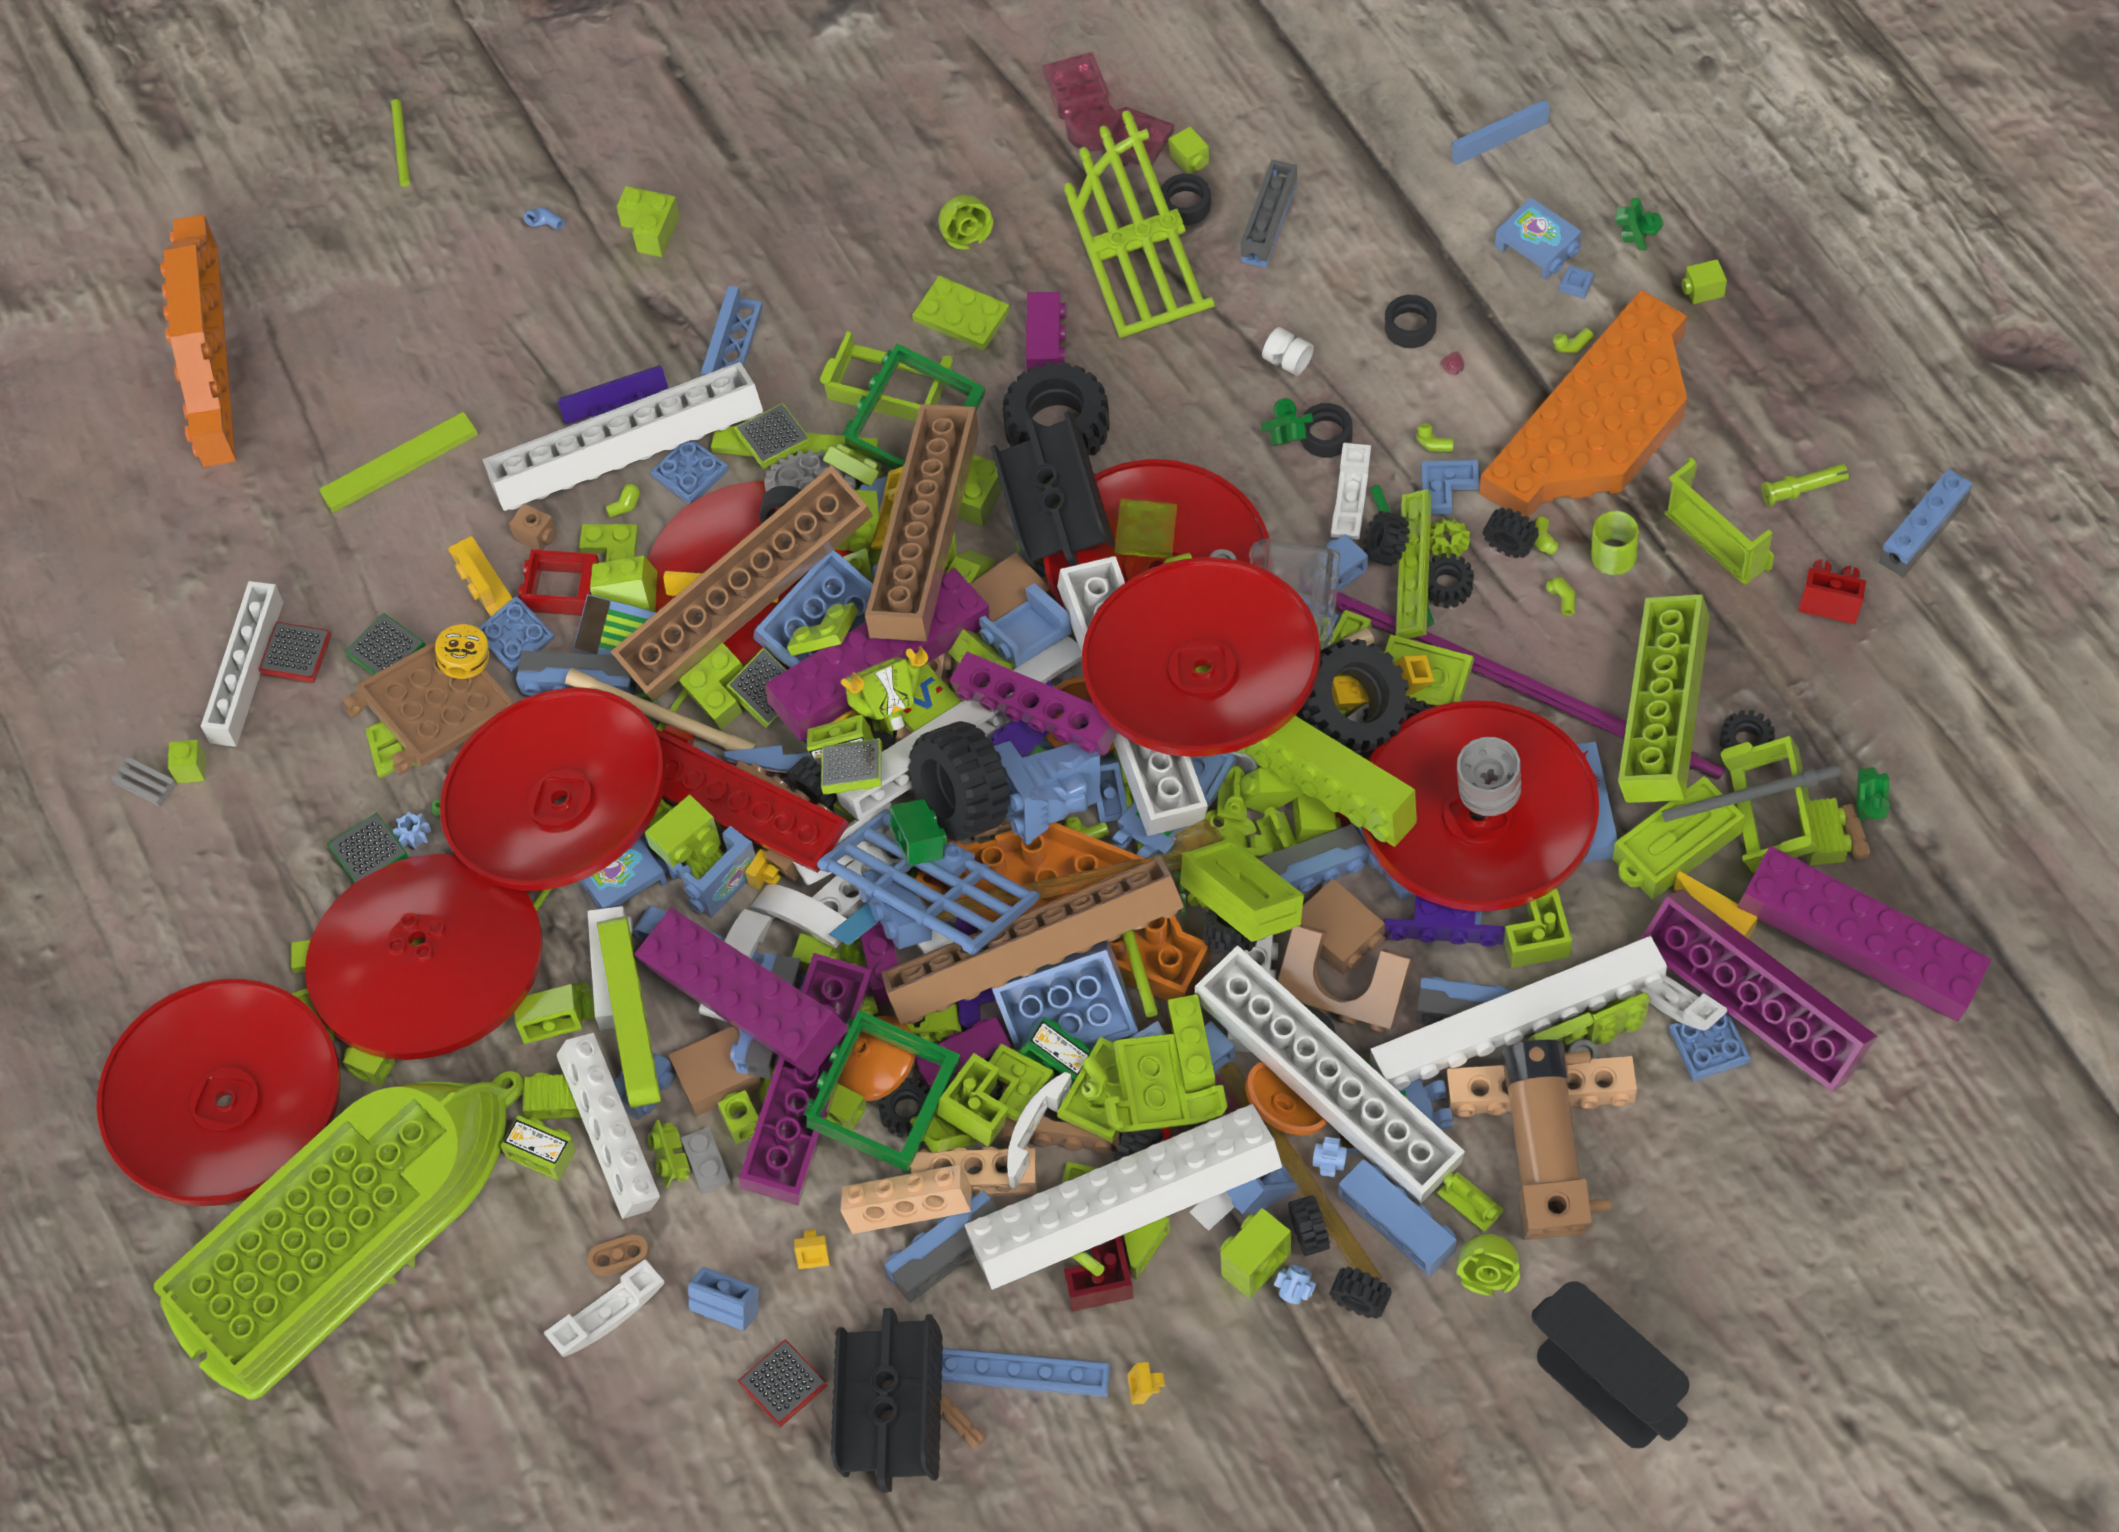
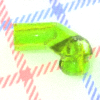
[839,936,866,967]
[572,981,596,1021]

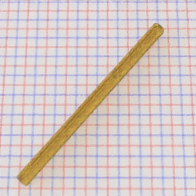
[927,849,1189,920]
[1220,1062,1383,1282]

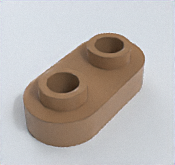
[587,1234,650,1277]

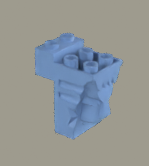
[994,741,1100,845]

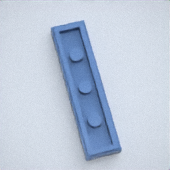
[1452,100,1550,165]

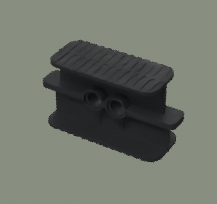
[991,411,1115,569]
[1531,1281,1690,1449]
[830,1308,943,1493]

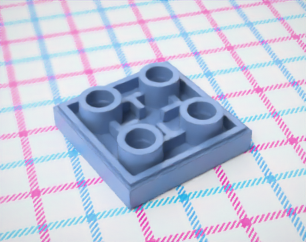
[650,440,729,505]
[478,596,555,674]
[1668,1012,1751,1082]

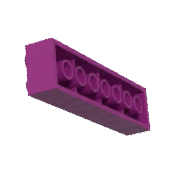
[765,568,989,742]
[1737,846,1992,1022]
[1640,889,1878,1092]
[634,907,849,1077]
[739,953,872,1206]

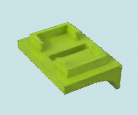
[823,443,885,487]
[365,721,419,778]
[910,1113,977,1153]

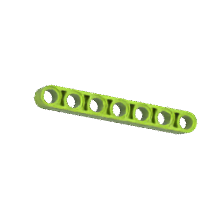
[597,916,661,1109]

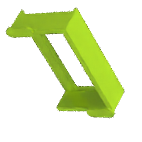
[820,331,953,422]
[1665,457,1774,586]
[1721,736,1821,874]

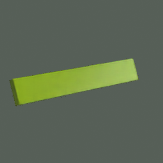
[318,411,478,513]
[711,426,879,462]
[1396,489,1432,639]

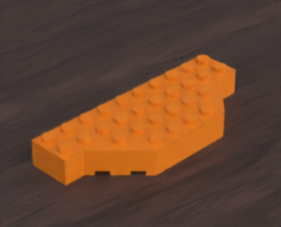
[160,214,236,467]
[1479,290,1687,517]
[916,822,1211,1001]

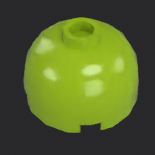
[938,194,994,250]
[1456,1234,1521,1295]

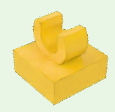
[745,849,781,890]
[794,1229,830,1269]
[1127,1362,1165,1404]

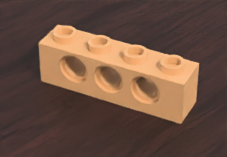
[911,1146,1037,1196]
[840,1164,972,1234]

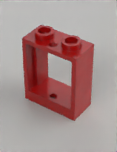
[518,549,600,616]

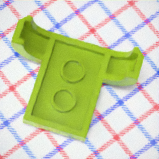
[1104,1034,1227,1132]

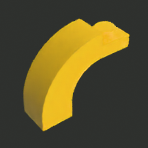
[1332,655,1434,711]

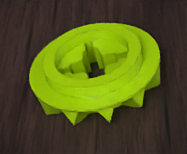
[1430,517,1470,558]

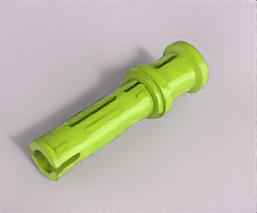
[1761,463,1849,507]

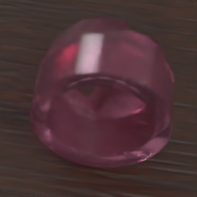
[1440,351,1465,375]

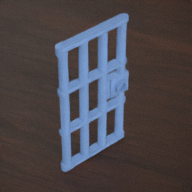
[817,809,1040,955]

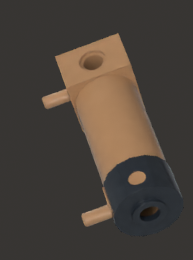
[1501,1039,1612,1240]

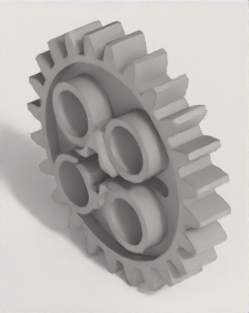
[764,449,856,510]

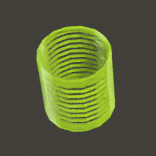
[1591,511,1639,575]

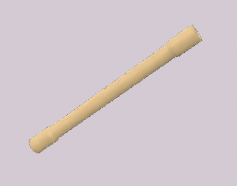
[565,668,757,751]

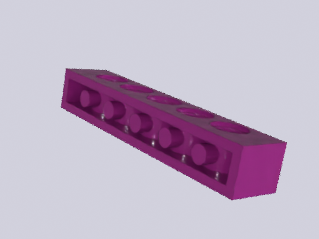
[949,652,1118,755]

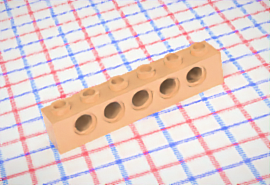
[1446,1056,1637,1118]

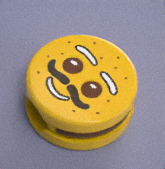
[435,624,489,679]

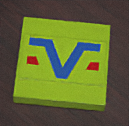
[901,664,962,733]

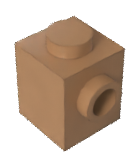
[509,504,556,550]

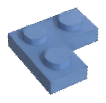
[1421,460,1479,515]

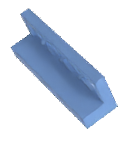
[701,286,763,376]

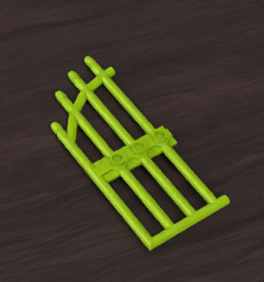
[1064,111,1215,339]

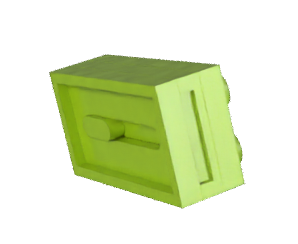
[1612,776,1745,900]
[1180,838,1304,942]

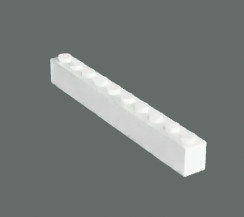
[837,636,1083,821]
[1370,936,1667,1091]

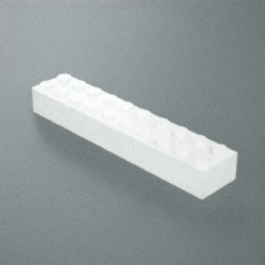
[482,362,763,511]
[1057,556,1208,836]
[1194,945,1465,1204]
[964,1104,1282,1290]

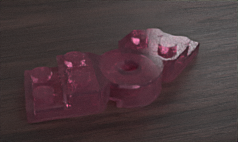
[1042,52,1174,167]

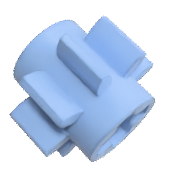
[393,811,431,850]
[1313,1137,1347,1177]
[1274,1264,1316,1304]

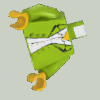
[841,646,928,731]

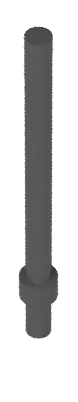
[1661,764,1841,822]

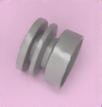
[1457,737,1521,816]

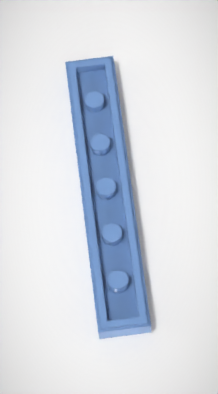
[941,1348,1111,1397]

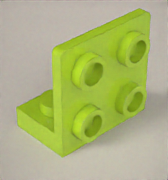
[1579,992,1650,1044]

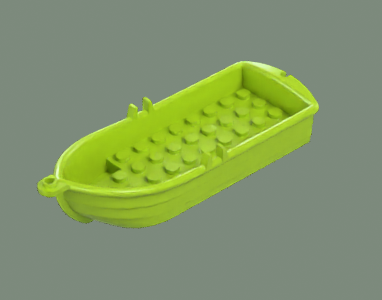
[154,1071,524,1400]

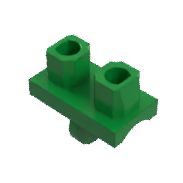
[1615,198,1663,250]
[1261,398,1313,446]
[1856,767,1890,822]

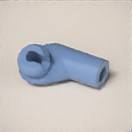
[524,207,565,230]

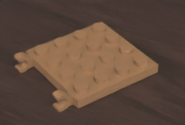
[343,641,514,775]

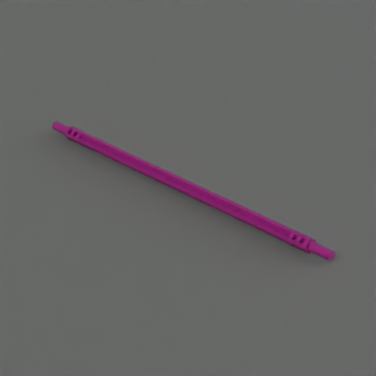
[1302,581,1725,779]

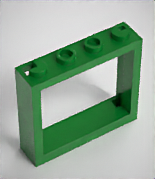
[843,343,985,470]
[803,1010,960,1172]

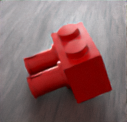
[1798,559,1866,624]

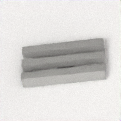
[111,757,177,807]

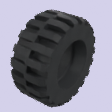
[1002,362,1110,456]
[1295,639,1410,755]
[909,721,1010,841]

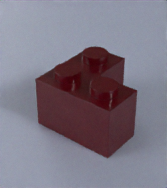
[1064,1236,1134,1312]

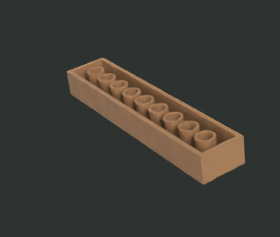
[865,404,979,641]
[611,465,873,702]
[881,857,1184,1025]

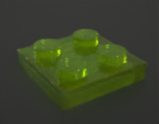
[1115,499,1177,558]

